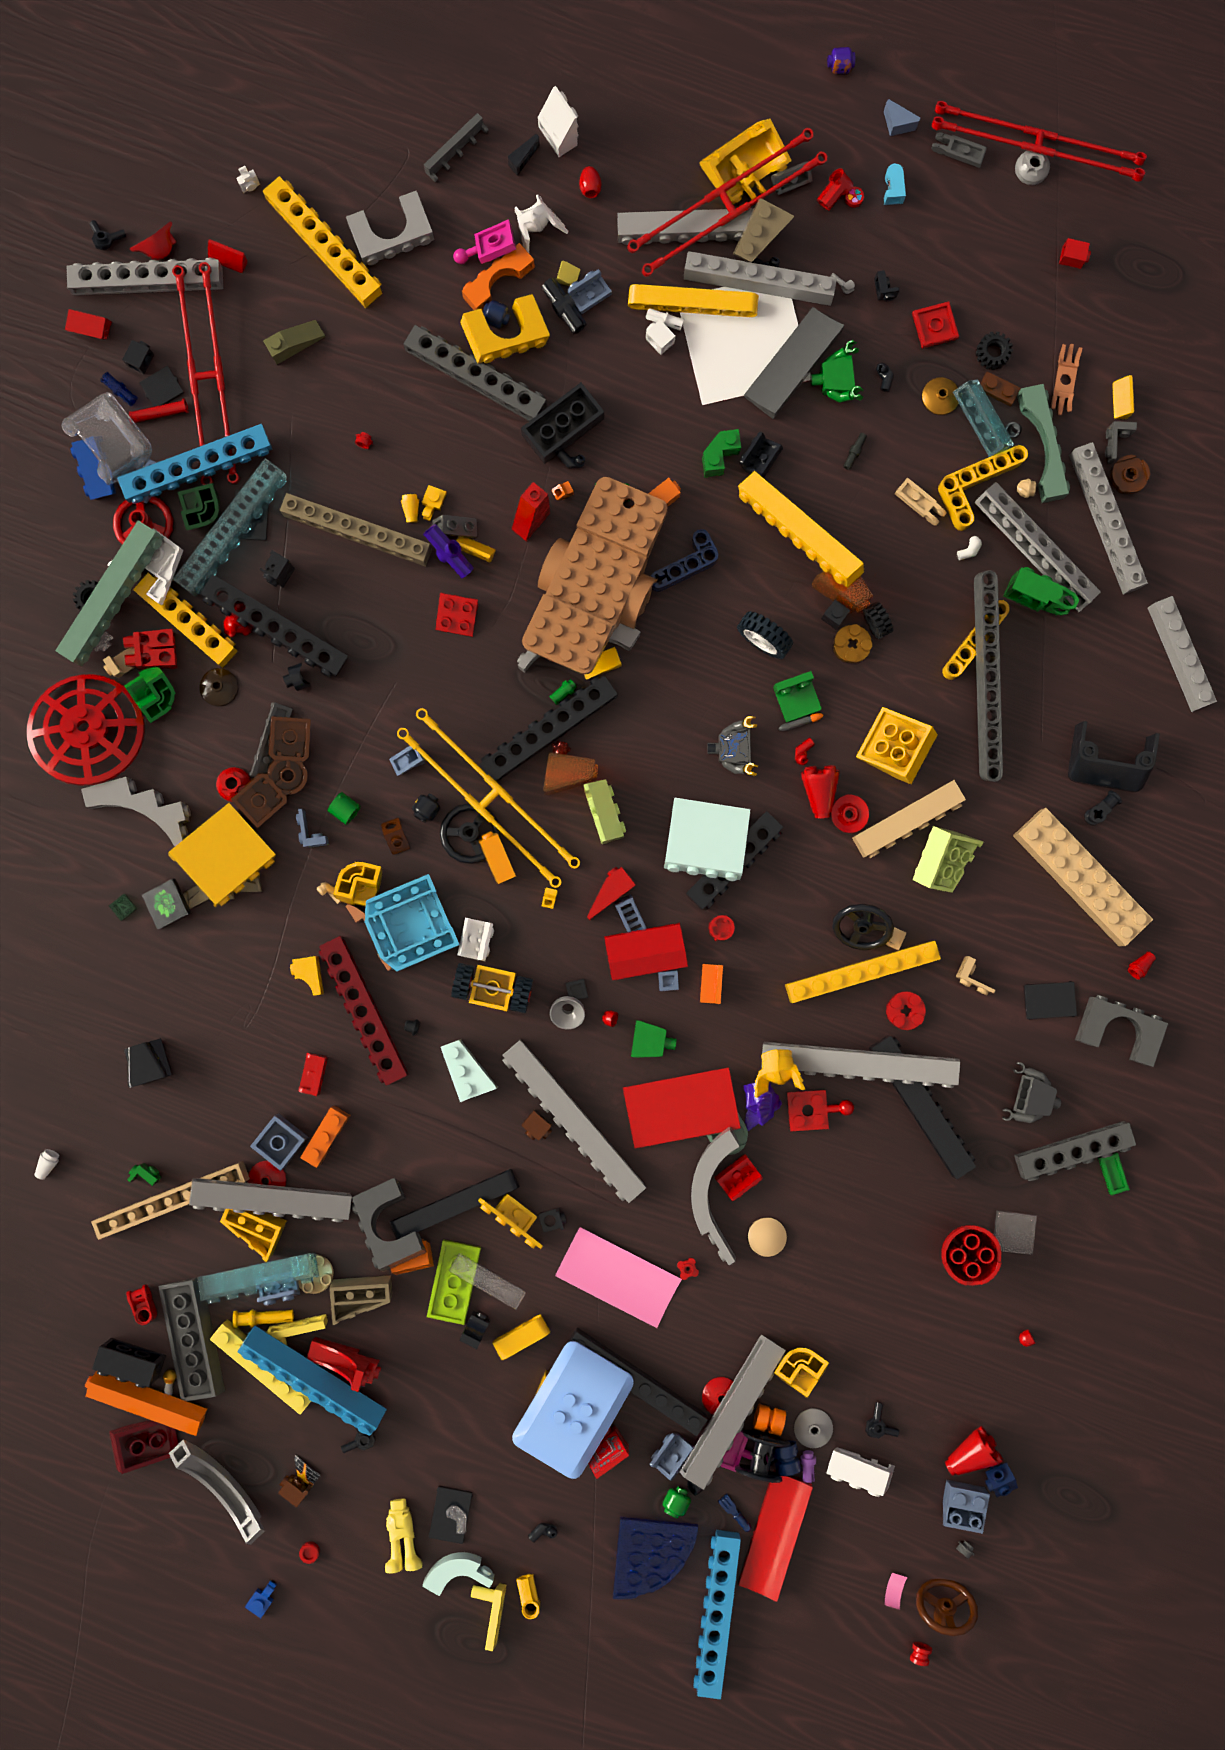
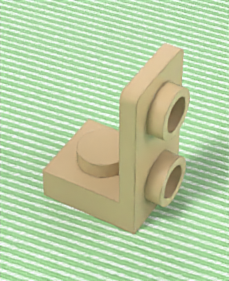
[956,956,996,995]

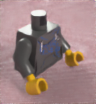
[707,716,758,776]

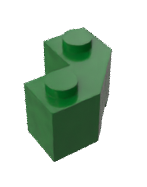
[702,429,741,477]

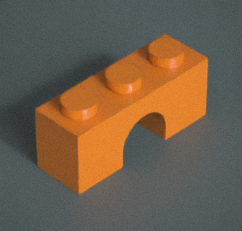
[300,1105,351,1168]

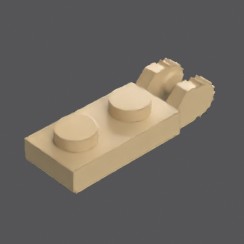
[895,478,947,526]

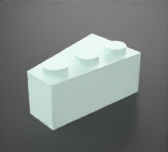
[441,1039,498,1102]

